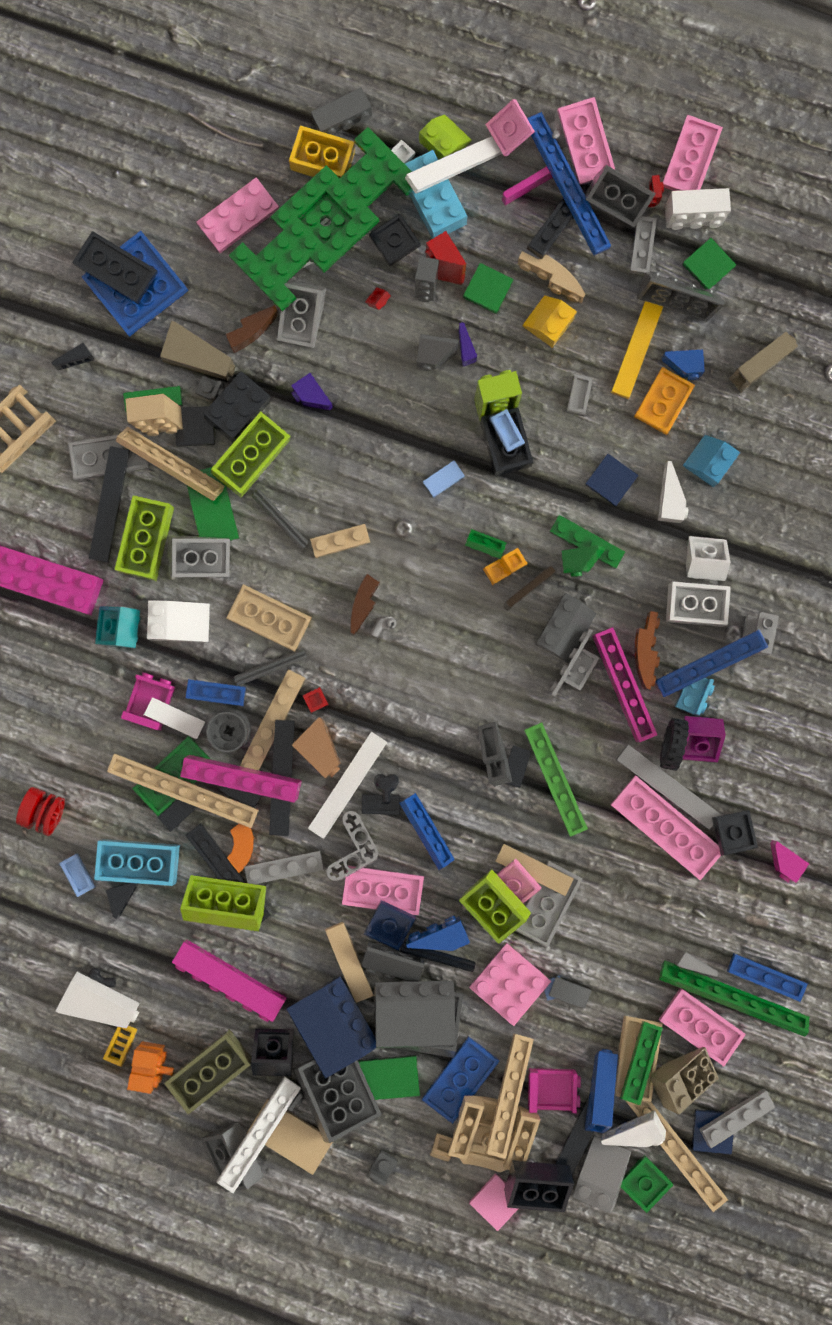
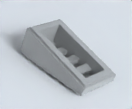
[674,950,719,977]

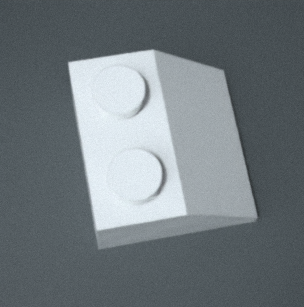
[686,536,731,581]

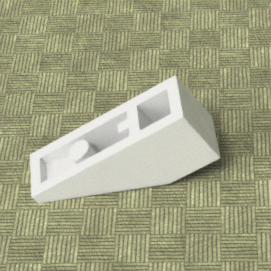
[658,461,688,523]
[601,1110,666,1147]

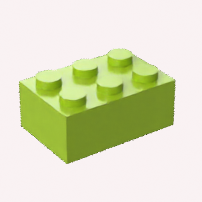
[459,869,531,944]

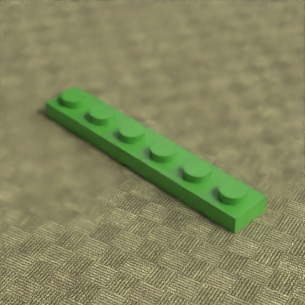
[524,722,588,837]

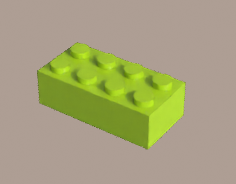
[474,370,522,421]
[211,411,290,498]
[115,495,174,581]

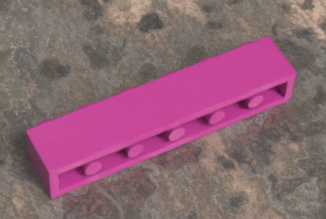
[592,627,657,742]
[180,755,302,803]
[172,940,286,1022]

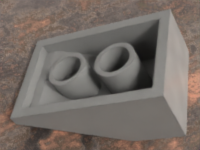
[277,281,326,348]
[168,536,230,577]
[573,1136,632,1213]

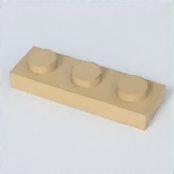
[310,524,370,558]

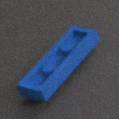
[186,679,246,706]

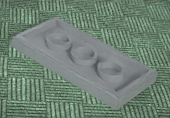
[68,431,150,481]
[515,860,583,948]

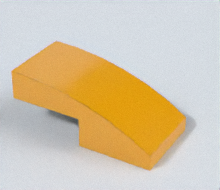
[483,548,528,585]

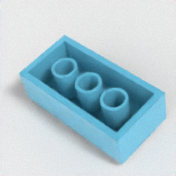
[405,150,467,239]
[94,839,180,886]

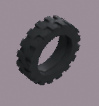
[660,718,689,771]

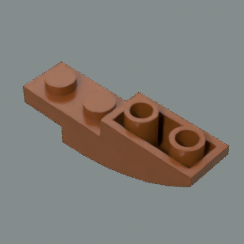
[634,611,660,690]

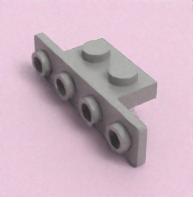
[550,629,599,698]

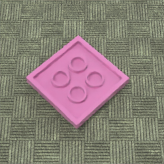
[469,942,551,1026]

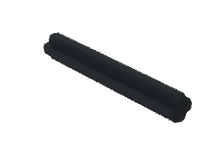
[400,941,476,972]

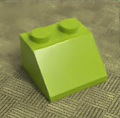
[419,114,472,160]

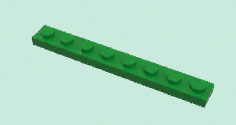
[659,960,810,1037]

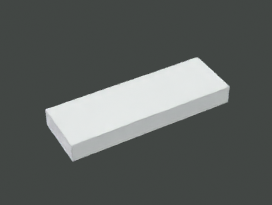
[144,697,205,739]

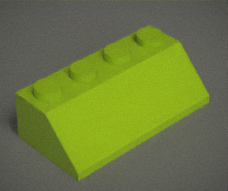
[180,875,266,932]

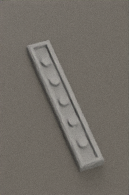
[616,745,721,830]

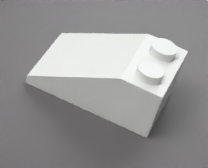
[147,600,210,642]

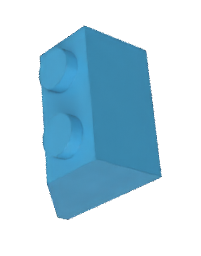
[683,435,740,487]

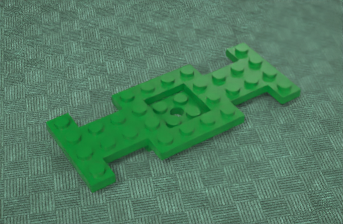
[229,127,413,312]

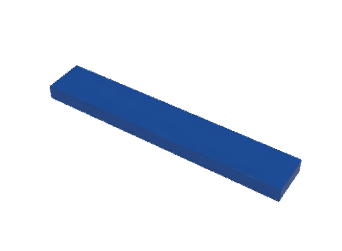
[655,630,768,697]

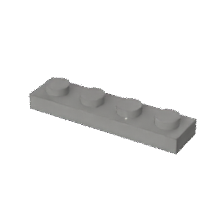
[244,850,324,884]
[699,1089,775,1148]

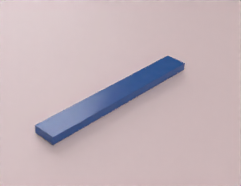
[527,112,611,256]

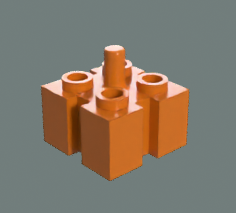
[127,1041,174,1094]

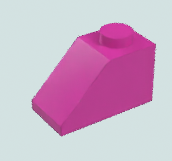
[770,840,809,883]

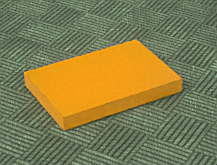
[634,367,695,435]

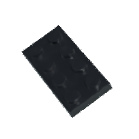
[72,231,158,304]

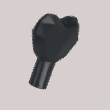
[374,774,399,804]

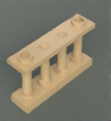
[0,384,56,473]

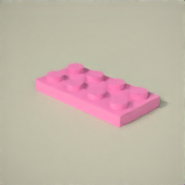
[557,97,615,185]
[663,115,723,191]
[197,177,279,253]
[342,865,424,915]
[659,988,746,1066]

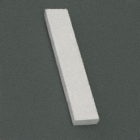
[405,136,502,194]
[308,732,387,839]
[216,1076,301,1193]

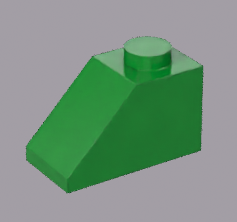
[562,545,605,577]

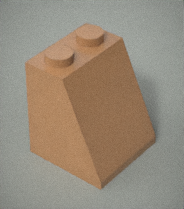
[292,717,341,778]

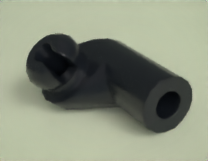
[88,968,116,988]

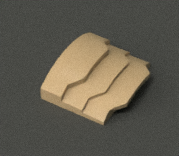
[448,1096,540,1172]

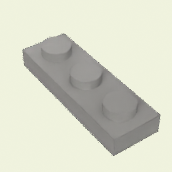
[630,216,657,275]

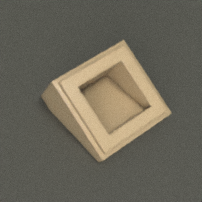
[430,1133,453,1162]

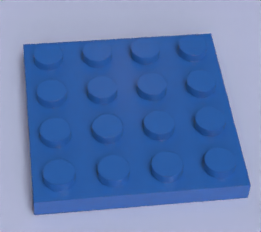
[81,231,189,337]

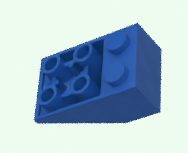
[406,915,470,951]

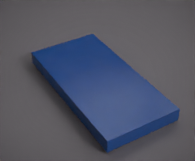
[422,1036,500,1124]

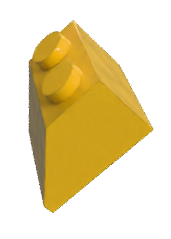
[522,295,577,348]

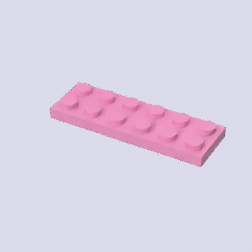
[610,775,721,880]

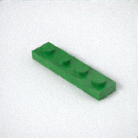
[550,515,625,569]
[620,1021,663,1105]

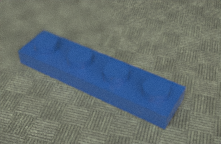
[400,793,455,870]
[727,953,808,1002]

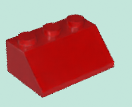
[425,231,466,285]

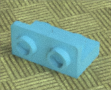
[675,678,715,716]

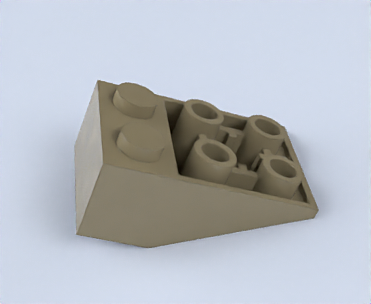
[649,1047,719,1115]

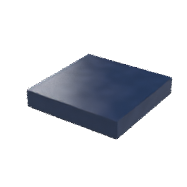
[585,454,639,507]
[364,900,416,951]
[692,1109,733,1154]

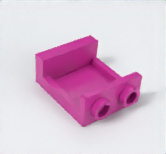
[121,672,175,730]
[528,1068,581,1114]

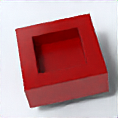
[365,287,391,310]
[303,687,329,713]

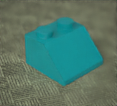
[95,606,140,648]

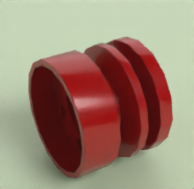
[16,787,65,836]

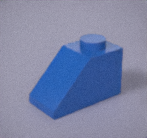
[662,349,705,380]

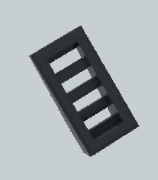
[51,343,95,370]

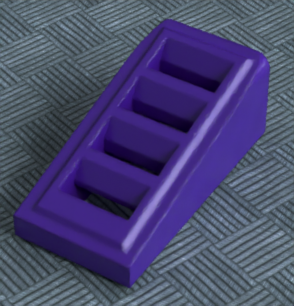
[458,322,477,367]

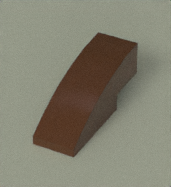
[226,305,278,353]
[351,574,380,636]

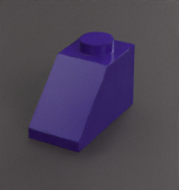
[291,373,333,410]

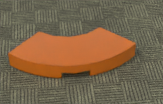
[227,824,254,873]

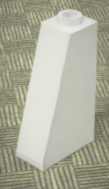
[56,972,140,1028]

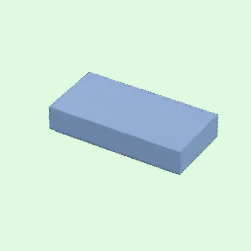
[490,409,525,453]
[423,461,465,498]
[59,853,96,897]

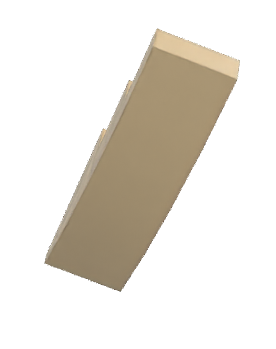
[325,922,374,1003]

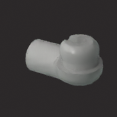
[370,616,397,638]

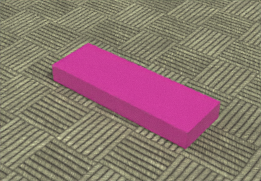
[502,166,553,206]

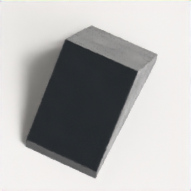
[106,883,139,919]

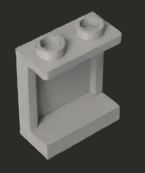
[742,612,779,657]

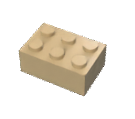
[126,394,183,436]

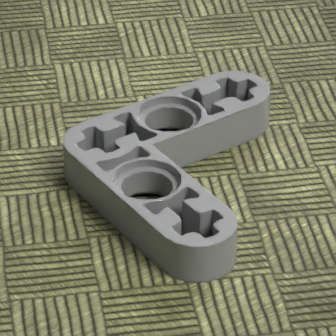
[326,811,378,882]

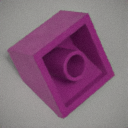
[683,716,726,762]

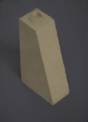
[160,321,235,381]
[729,332,798,393]

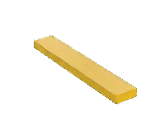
[611,301,663,399]

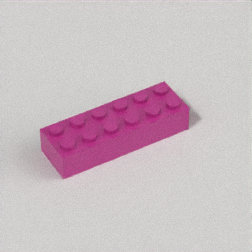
[0,546,104,616]

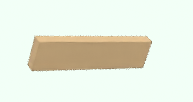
[496,844,574,896]

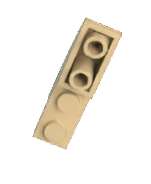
[517,251,585,304]

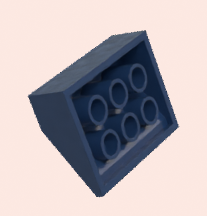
[286,977,376,1078]

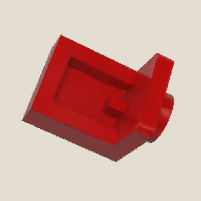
[647,175,664,208]

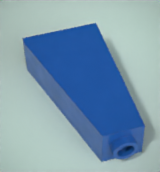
[585,1049,618,1134]

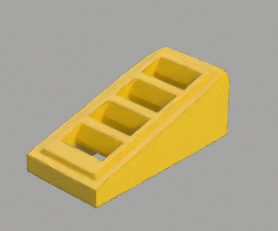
[103,1025,138,1067]

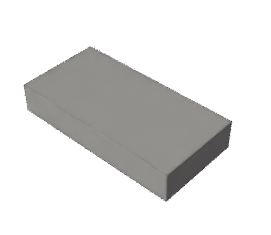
[566,374,593,416]

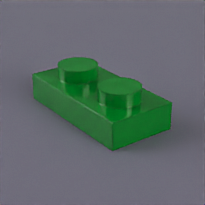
[465,529,507,559]

